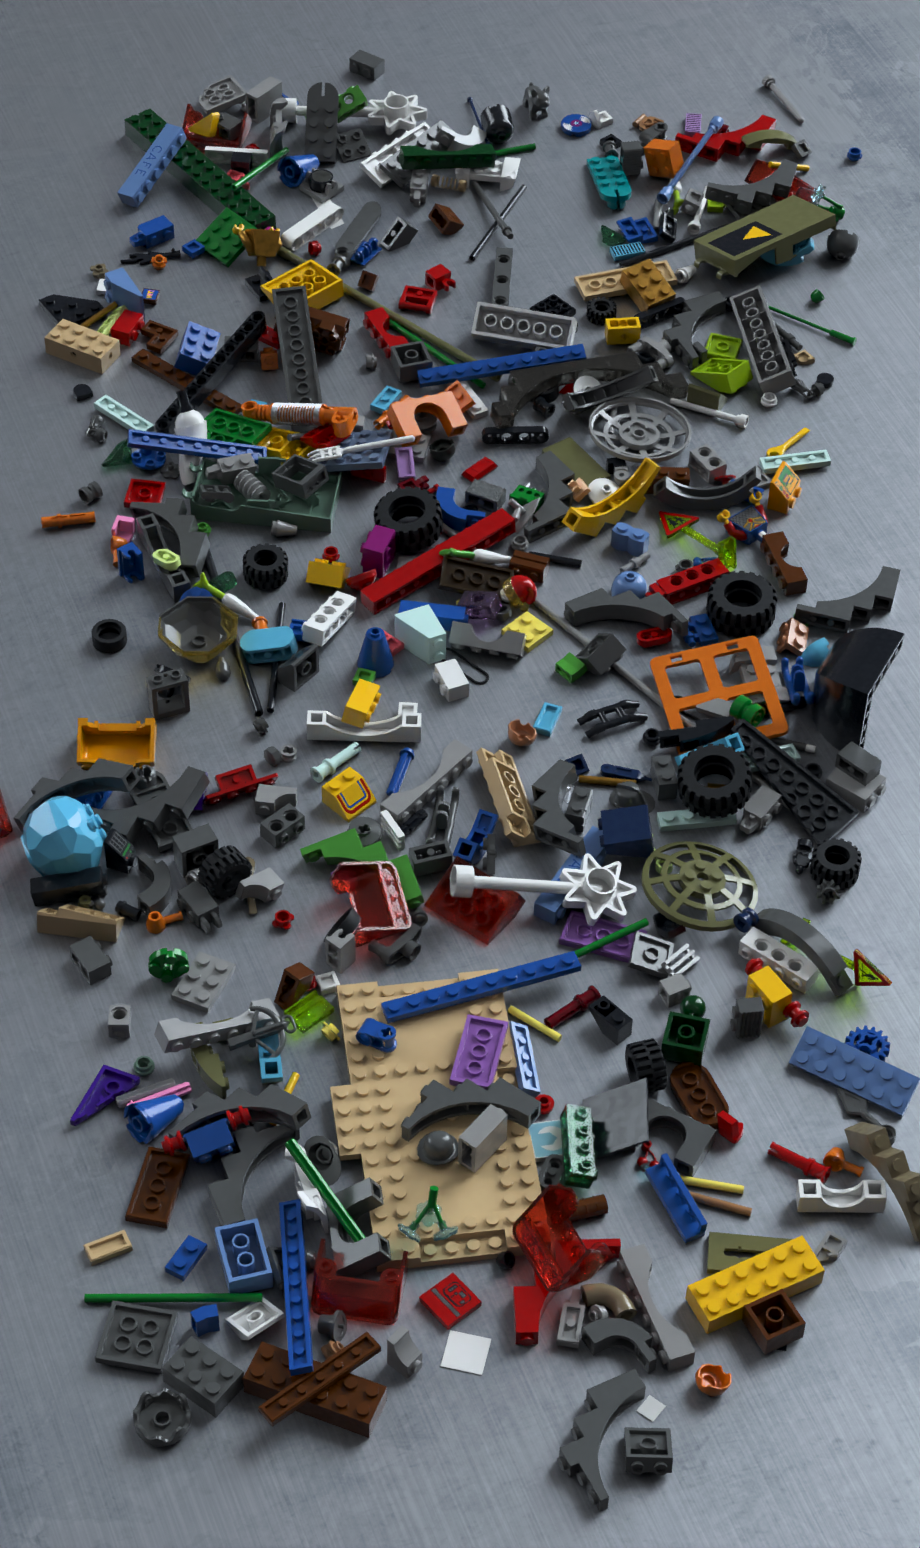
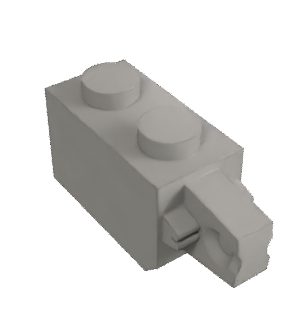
[410,169,428,207]
[205,453,256,485]
[740,785,782,834]

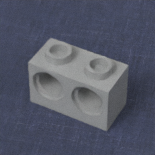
[689,444,727,484]

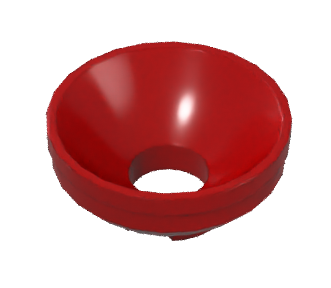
[345,568,377,591]

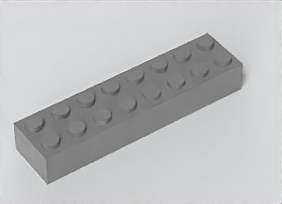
[729,285,797,393]

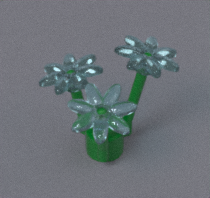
[810,184,845,222]

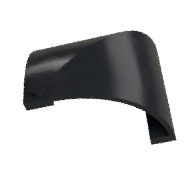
[811,628,905,751]

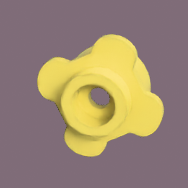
[321,1021,340,1042]

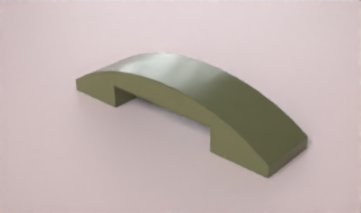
[741,130,798,150]

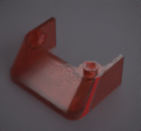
[311,1238,408,1325]

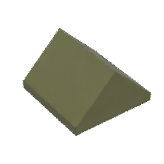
[687,383,728,411]

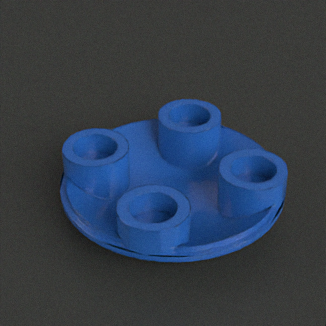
[131,449,166,470]

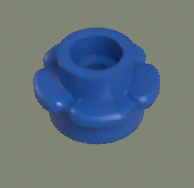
[847,147,862,162]

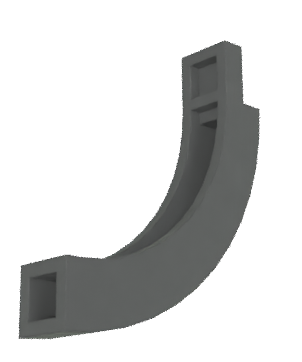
[653,466,761,511]
[754,908,853,996]

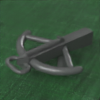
[227,1006,297,1058]

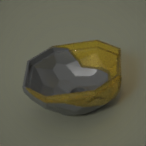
[158,596,238,663]

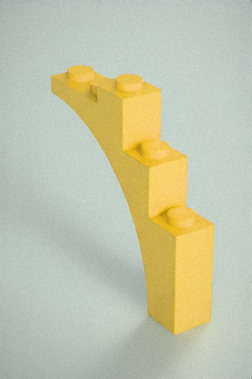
[561,457,661,537]

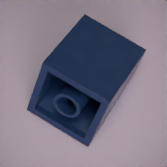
[598,805,654,858]

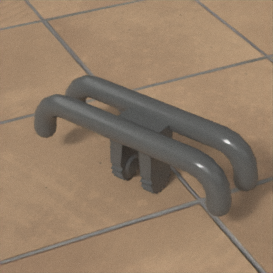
[426,785,460,847]

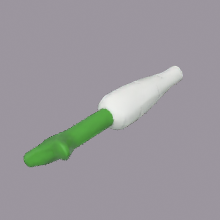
[439,548,512,564]

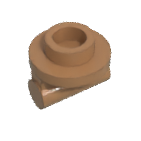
[321,1340,344,1360]

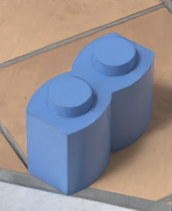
[611,522,650,557]

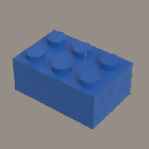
[174,321,221,376]

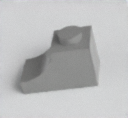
[255,784,297,816]
[235,867,284,903]
[387,1325,423,1379]

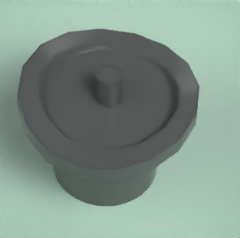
[318,1310,347,1341]

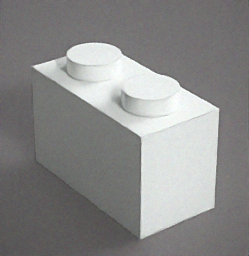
[432,659,469,702]

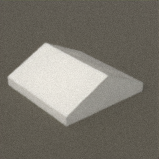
[225,1297,285,1340]

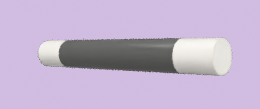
[770,737,816,753]

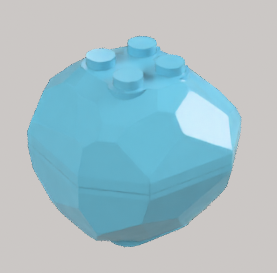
[21,796,107,876]

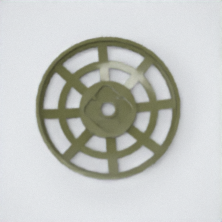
[641,841,758,932]

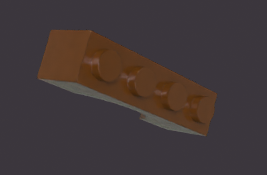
[760,531,808,596]

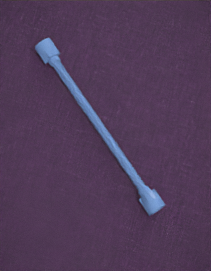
[657,116,724,204]

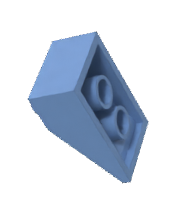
[103,268,145,321]

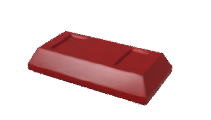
[461,457,498,482]

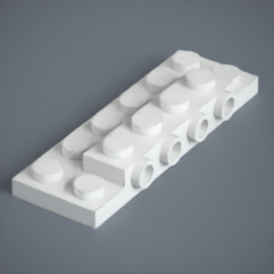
[359,122,430,188]

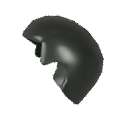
[429,438,455,461]

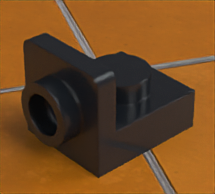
[653,912,686,939]

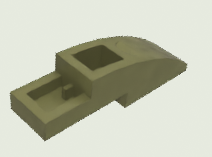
[190,1022,230,1099]

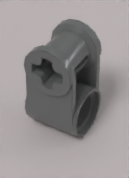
[639,122,668,145]

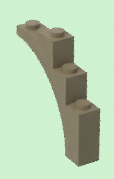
[844,1122,920,1242]

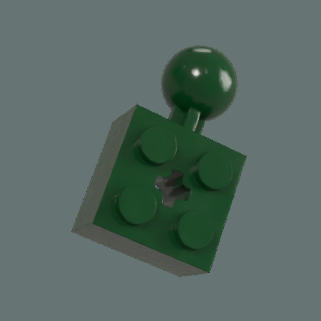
[661,995,711,1066]

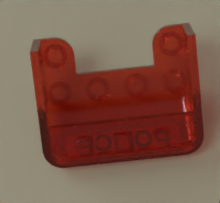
[512,1184,613,1292]

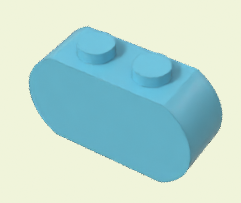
[240,626,298,664]

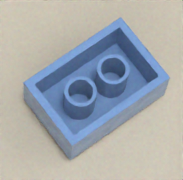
[214,1218,273,1293]

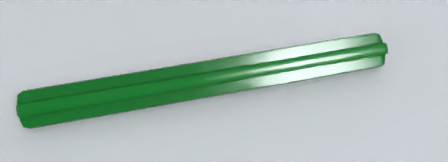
[285,1138,366,1242]

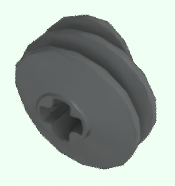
[414,412,437,435]
[347,817,382,847]

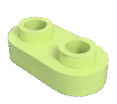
[152,549,181,571]

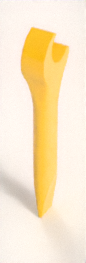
[766,427,810,457]

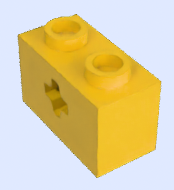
[605,317,641,345]

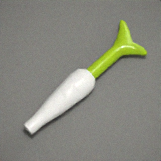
[669,178,684,215]
[192,572,259,620]

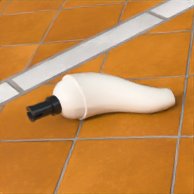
[174,389,207,485]

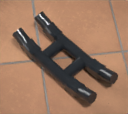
[577,700,648,739]

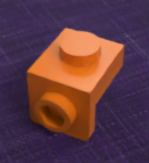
[260,347,278,370]

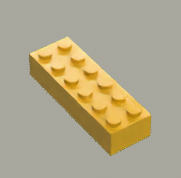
[685,1235,825,1334]

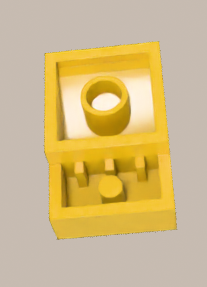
[256,427,316,465]

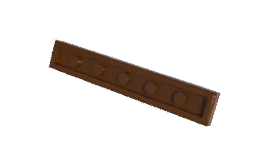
[258,1332,381,1427]

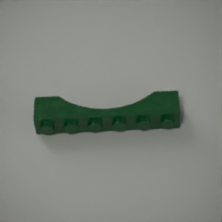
[399,144,496,170]

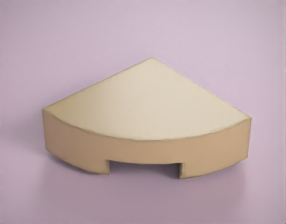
[794,349,815,365]

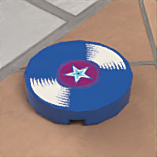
[561,114,592,137]

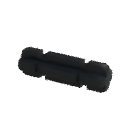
[400,809,428,837]

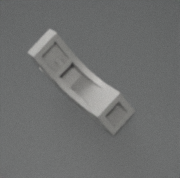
[434,125,487,151]

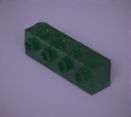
[560,1104,598,1189]

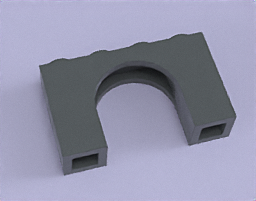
[629,1098,716,1177]
[326,1177,392,1280]

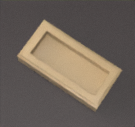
[83,1230,133,1266]

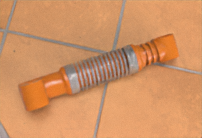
[241,401,358,438]

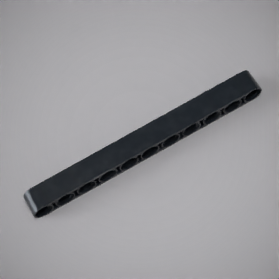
[155,311,267,435]

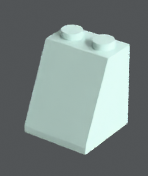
[395,604,446,664]

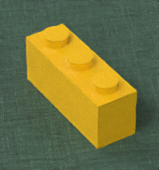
[341,678,381,729]

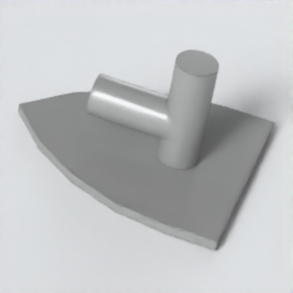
[508,498,540,534]

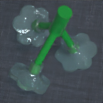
[398,1186,458,1243]

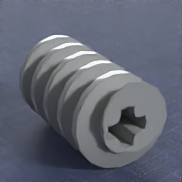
[234,470,271,500]

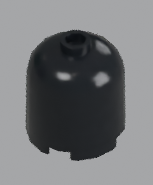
[480,104,514,144]

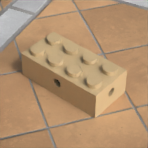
[44,319,121,374]

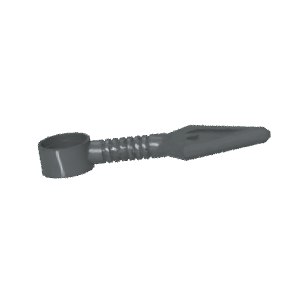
[837,1088,896,1145]

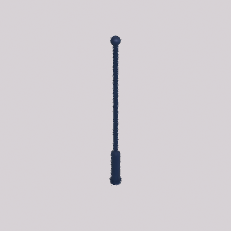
[467,97,497,160]

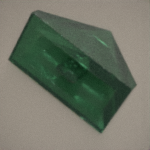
[101,438,133,467]

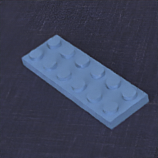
[789,1026,920,1117]

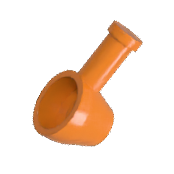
[111,536,127,567]
[146,911,184,934]
[823,1147,864,1177]

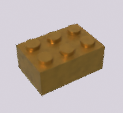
[620,258,676,314]

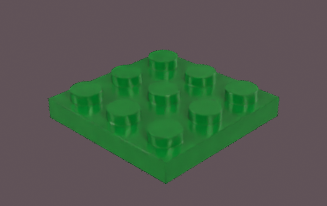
[196,207,257,267]

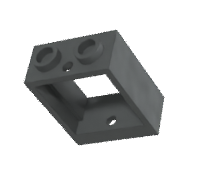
[272,454,329,499]
[146,667,190,721]

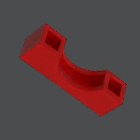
[363,307,409,361]

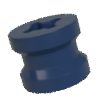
[733,907,759,933]

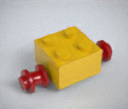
[745,958,809,1028]

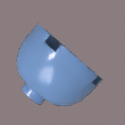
[611,571,647,599]

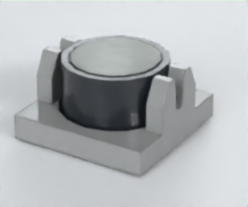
[299,168,344,203]

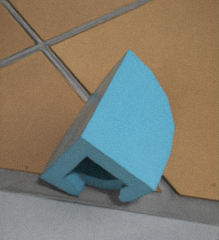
[801,637,829,667]

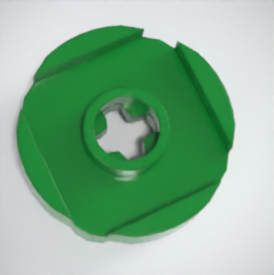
[148,948,189,983]

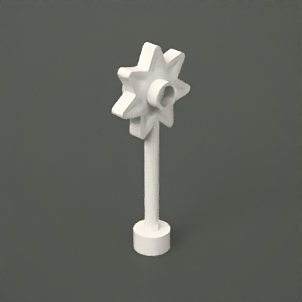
[282,91,427,135]
[450,853,637,926]

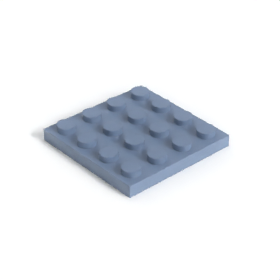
[317,429,393,472]

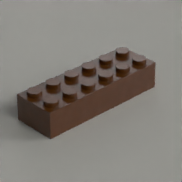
[243,1341,387,1438]

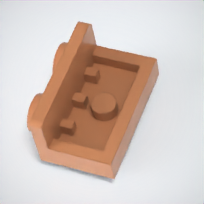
[776,618,809,656]

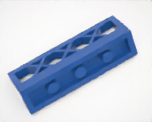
[645,1153,708,1243]

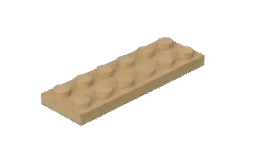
[574,260,678,302]

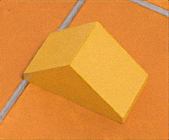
[188,112,220,137]

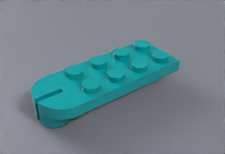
[587,155,632,210]

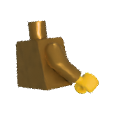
[232,224,282,267]

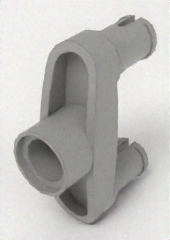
[627,336,674,374]

